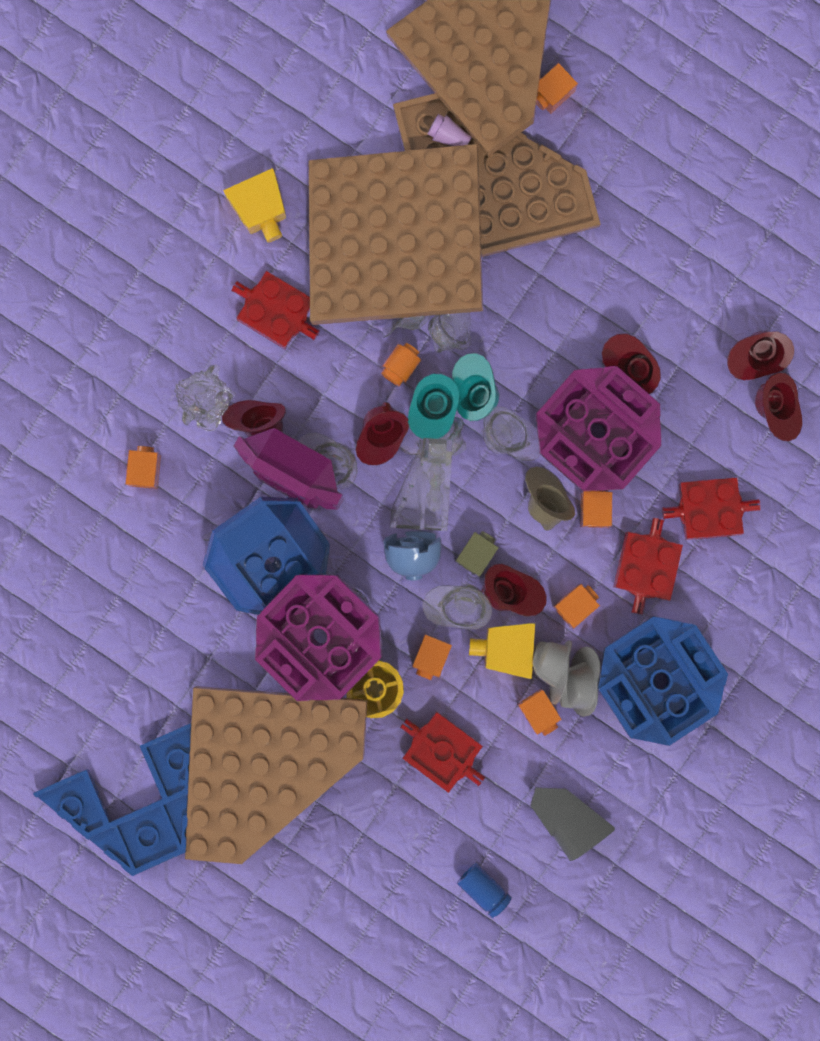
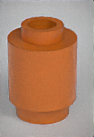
[381,343,421,387]

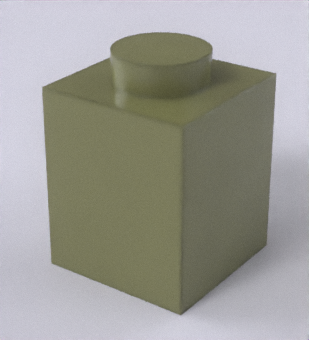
[455,531,499,577]

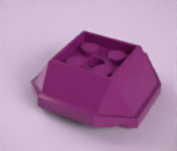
[536,366,661,492]
[234,428,344,510]
[255,574,382,701]

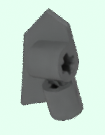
[530,787,615,861]

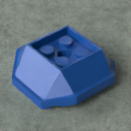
[202,497,330,615]
[598,616,728,746]

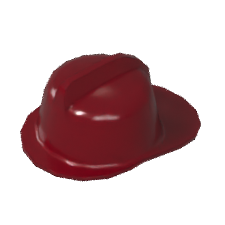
[727,331,794,380]
[602,334,661,394]
[755,373,803,441]
[222,400,286,437]
[355,402,409,465]
[481,564,547,617]

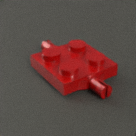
[231,271,320,349]
[662,478,761,540]
[613,518,683,615]
[400,711,486,793]

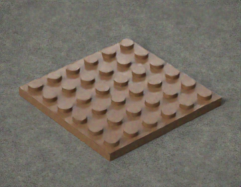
[309,144,483,325]

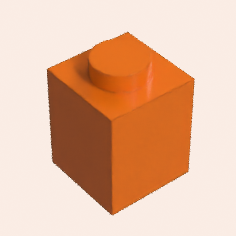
[536,63,578,114]
[125,446,161,489]
[580,491,612,528]
[553,584,600,629]
[412,635,452,680]
[517,689,562,736]

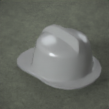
[533,640,572,705]
[560,647,600,717]

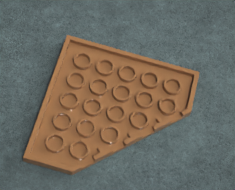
[386,0,551,157]
[393,93,601,257]
[185,686,368,864]

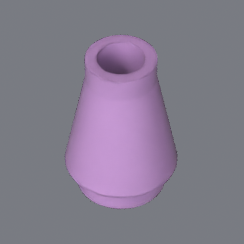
[427,114,471,146]

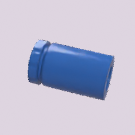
[457,862,512,918]

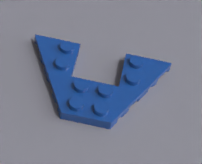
[33,723,191,876]

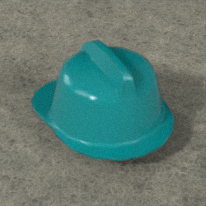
[452,353,500,421]
[408,374,459,440]

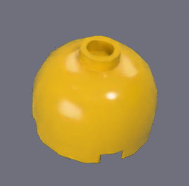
[346,660,404,718]

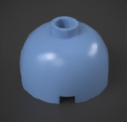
[383,531,441,581]

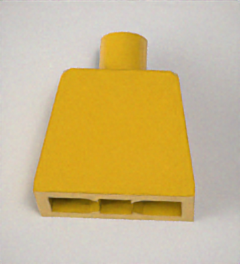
[223,168,286,243]
[469,623,535,679]

